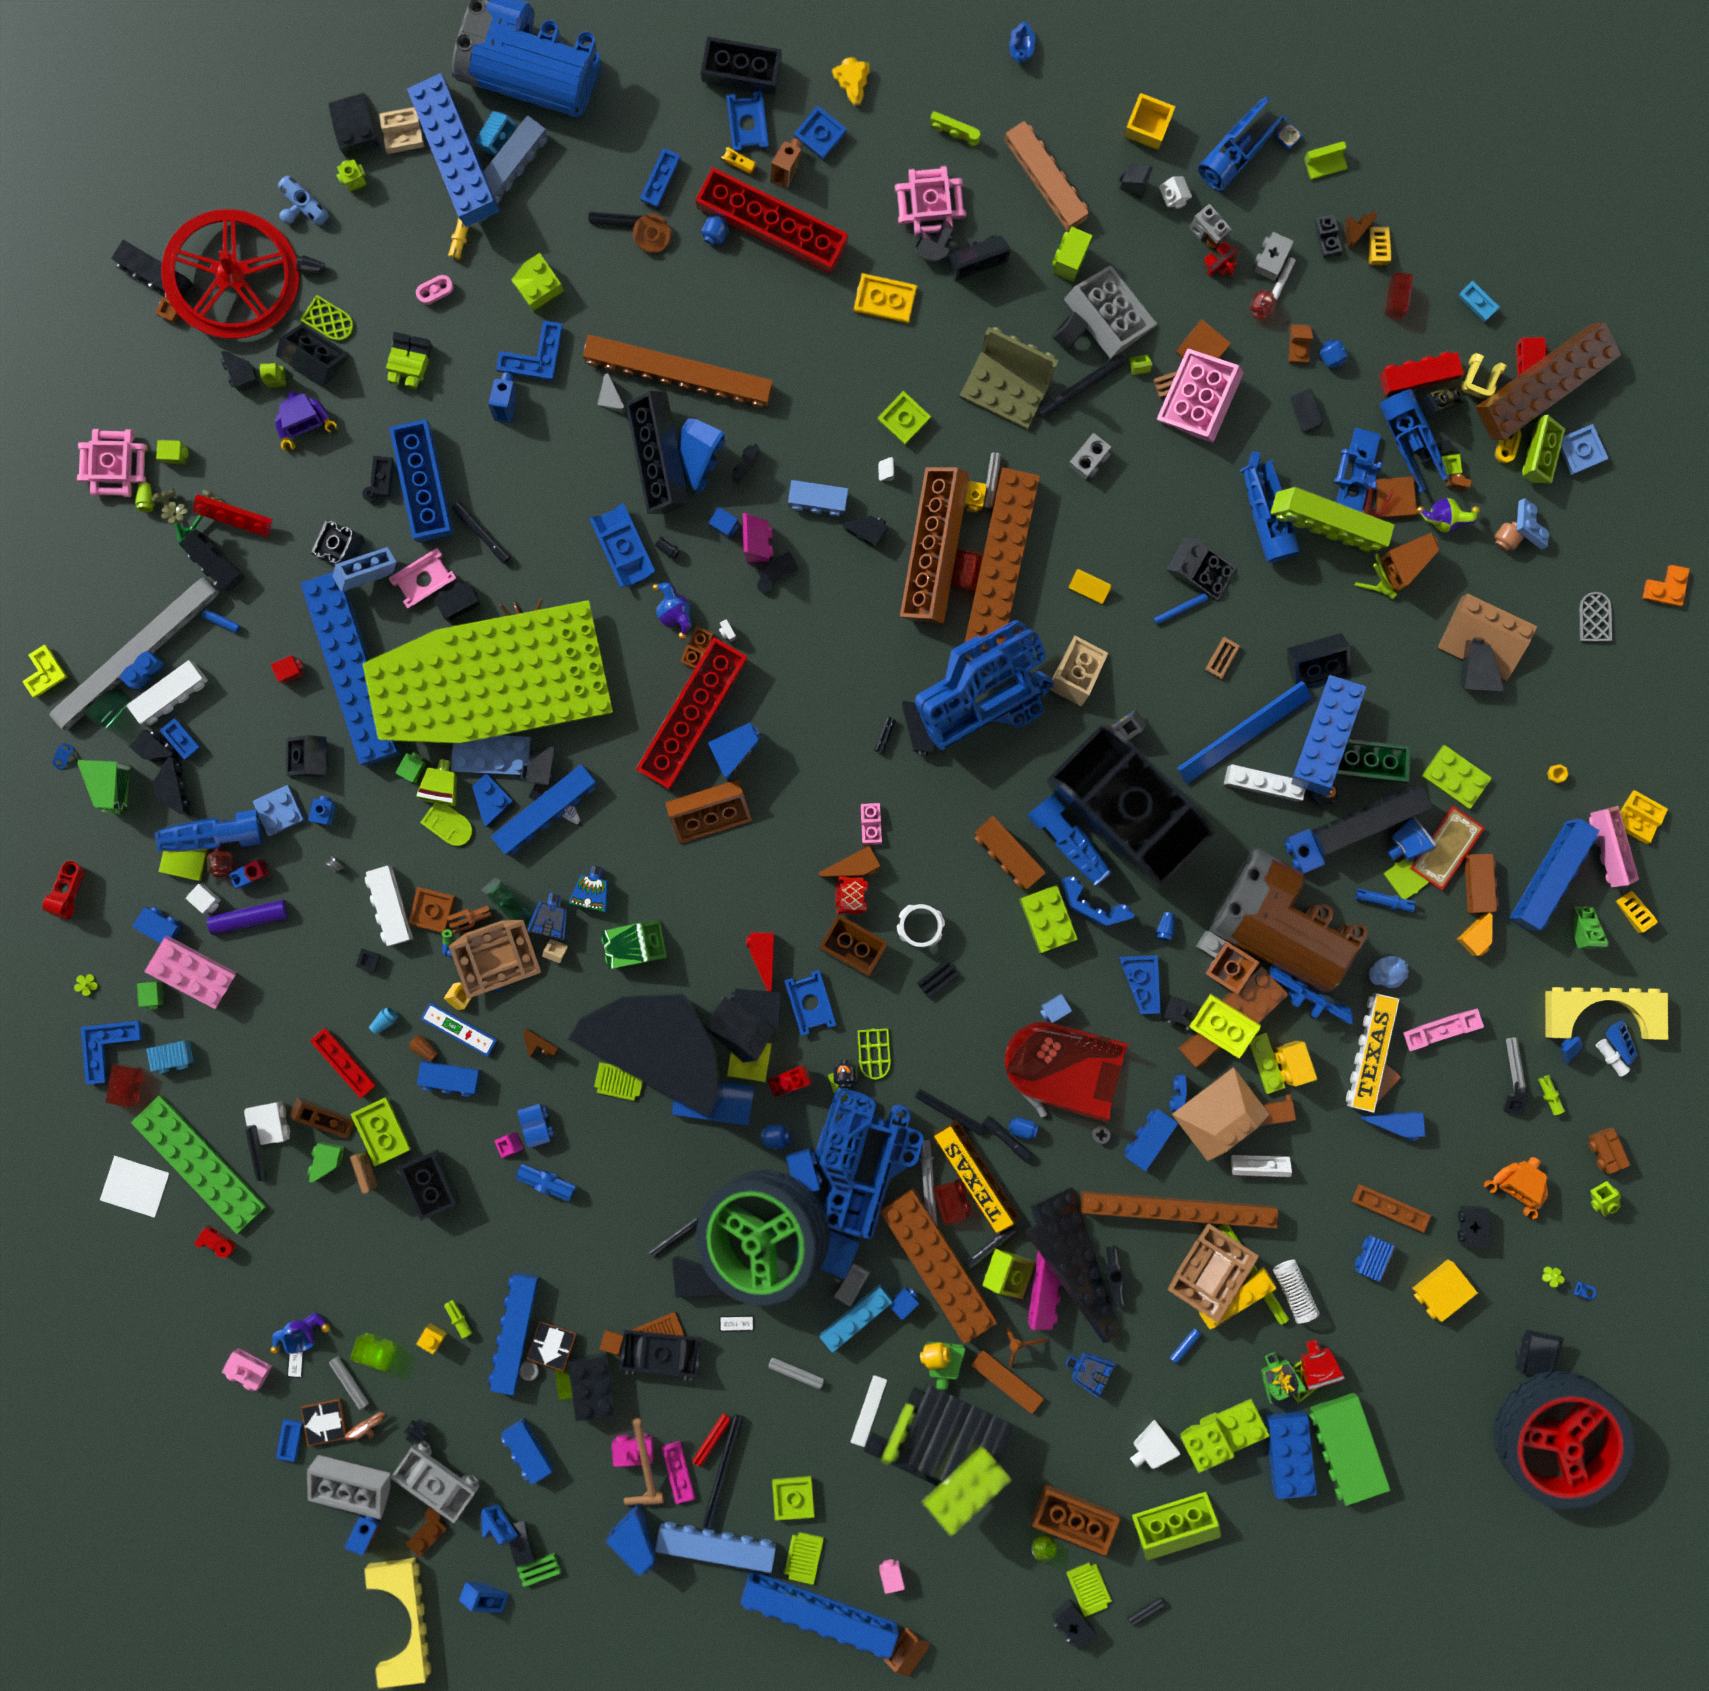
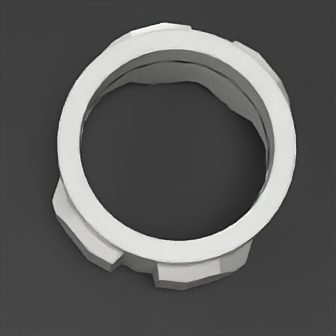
[897,904,945,947]

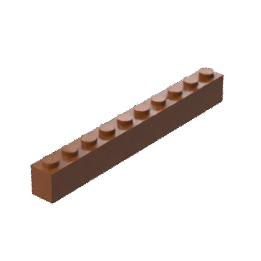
[583,334,773,408]
[1080,1191,1278,1228]

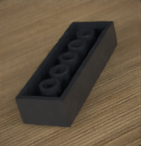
[626,391,689,514]
[1312,785,1432,856]

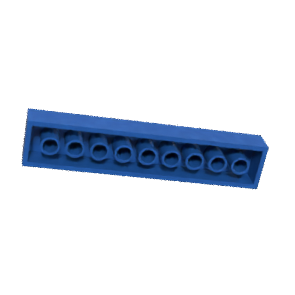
[300,572,401,766]

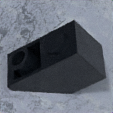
[221,351,261,392]
[128,729,178,761]
[520,747,555,785]

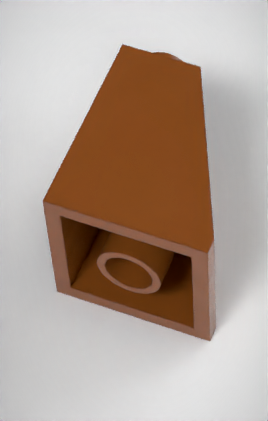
[1380,533,1439,592]

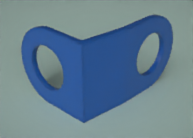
[52,743,74,770]
[1573,1281,1597,1299]

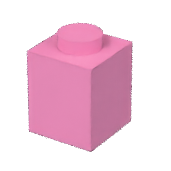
[879,1559,904,1594]

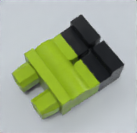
[386,332,433,389]

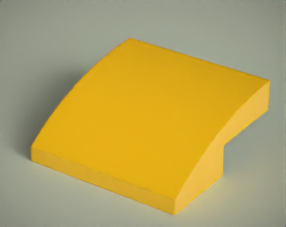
[1620,790,1668,844]

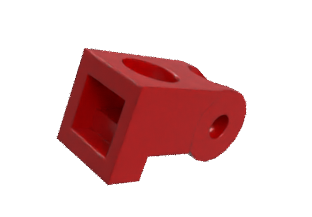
[194,1225,235,1258]

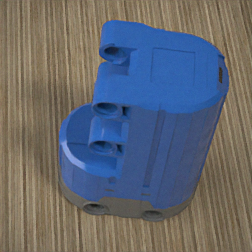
[452,0,602,117]

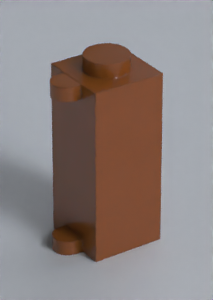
[1260,1094,1296,1126]

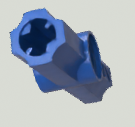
[516,1163,576,1201]

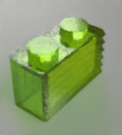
[350,1333,397,1372]

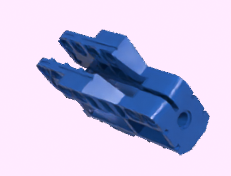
[915,620,1054,750]
[815,1088,923,1239]

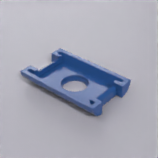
[726,91,768,153]
[785,970,836,1036]

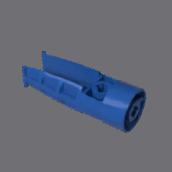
[1198,96,1287,191]
[1379,389,1451,492]
[1240,459,1301,563]
[1027,793,1112,886]
[155,809,262,852]

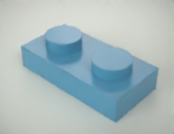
[1458,281,1499,322]

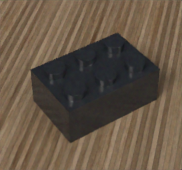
[398,1149,461,1221]
[568,1352,615,1422]

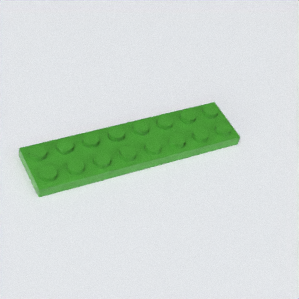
[131,1095,267,1234]

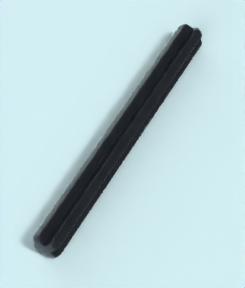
[702,1414,744,1529]

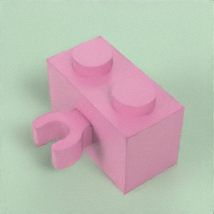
[222,1348,272,1391]

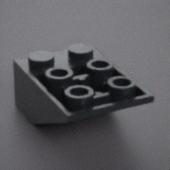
[1166,537,1236,601]

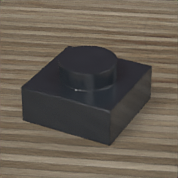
[355,948,381,973]

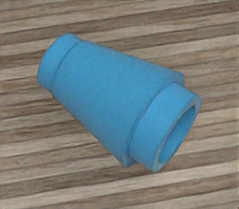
[369,1007,398,1035]

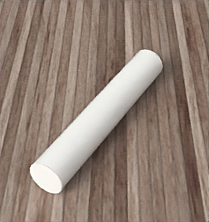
[1270,257,1296,301]

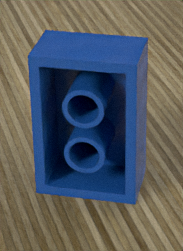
[791,1228,860,1280]

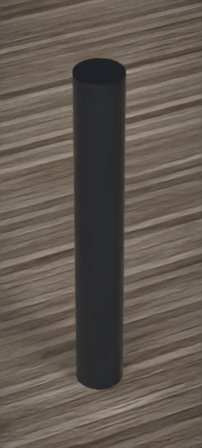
[648,1217,698,1257]

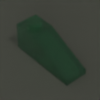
[481,877,532,932]

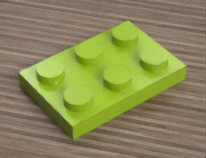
[1421,745,1492,810]
[351,1097,411,1166]

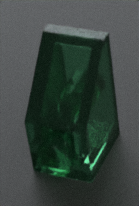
[84,687,131,728]

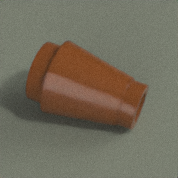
[408,1034,437,1062]

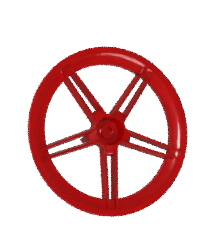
[161,209,299,339]

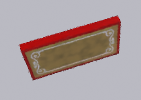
[1409,806,1485,891]

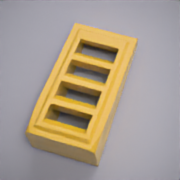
[1369,227,1391,265]
[1615,890,1658,933]

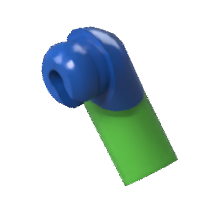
[442,930,453,958]

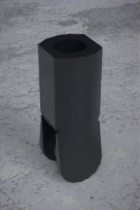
[1417,439,1454,465]

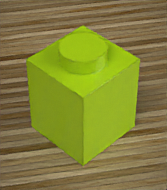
[156,440,188,464]

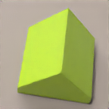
[1129,355,1152,375]

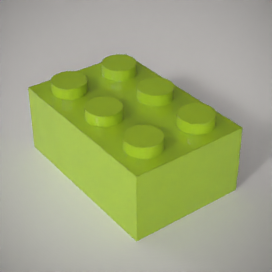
[1019,885,1077,953]

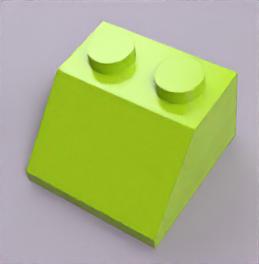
[982,1249,1036,1299]

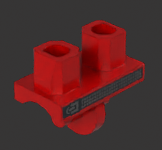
[1203,241,1239,277]

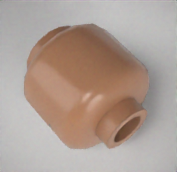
[1495,522,1524,551]

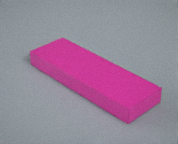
[661,1441,696,1504]

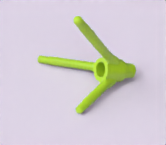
[1355,553,1397,599]

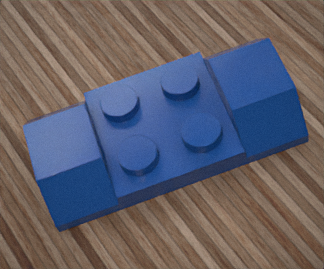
[589,503,655,588]

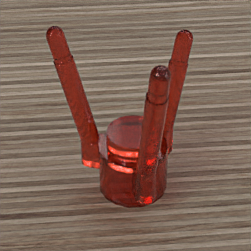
[1362,487,1394,519]

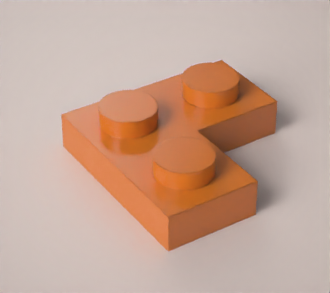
[1642,565,1690,607]

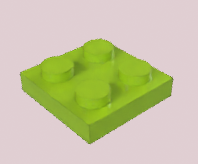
[877,391,931,445]
[772,1476,814,1520]

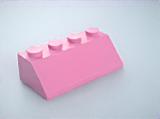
[1589,806,1639,887]

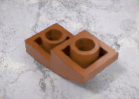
[680,626,714,668]

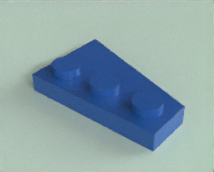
[1119,955,1160,1014]

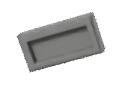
[834,1263,870,1307]

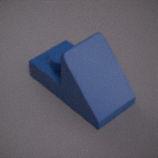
[482,1504,518,1545]

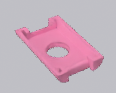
[389,548,456,608]

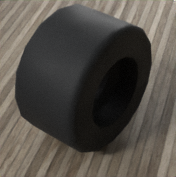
[1052,312,1088,349]

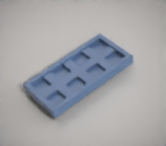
[451,736,531,775]

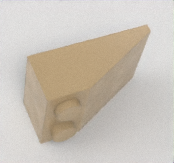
[1049,636,1108,706]

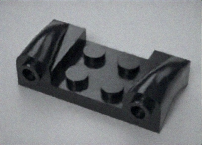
[619,1329,702,1381]

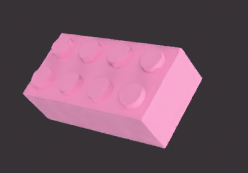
[144,935,236,1009]

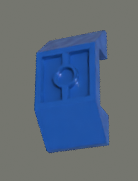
[1061,876,1135,926]

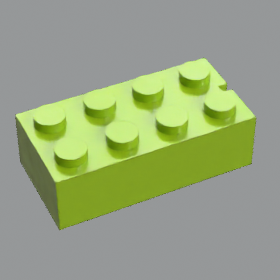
[922,1447,1010,1535]

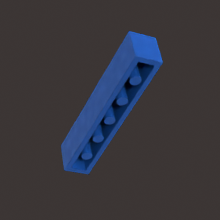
[491,764,598,855]
[488,1272,539,1395]

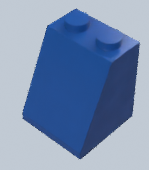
[606,1505,656,1576]

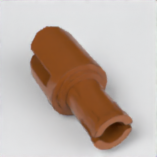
[446,905,492,934]

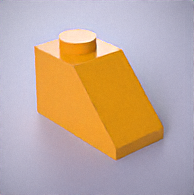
[1457,913,1492,956]

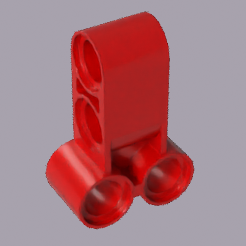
[42,861,85,920]

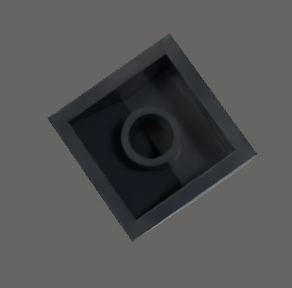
[286,735,328,776]

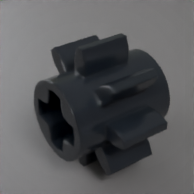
[404,1419,429,1444]

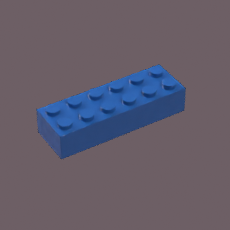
[389,419,454,543]
[1291,675,1367,796]
[1509,819,1600,931]

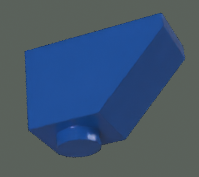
[459,1582,509,1613]

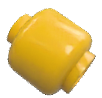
[920,1342,950,1370]

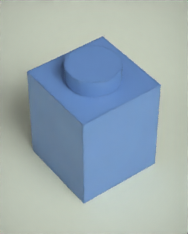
[1040,994,1072,1023]

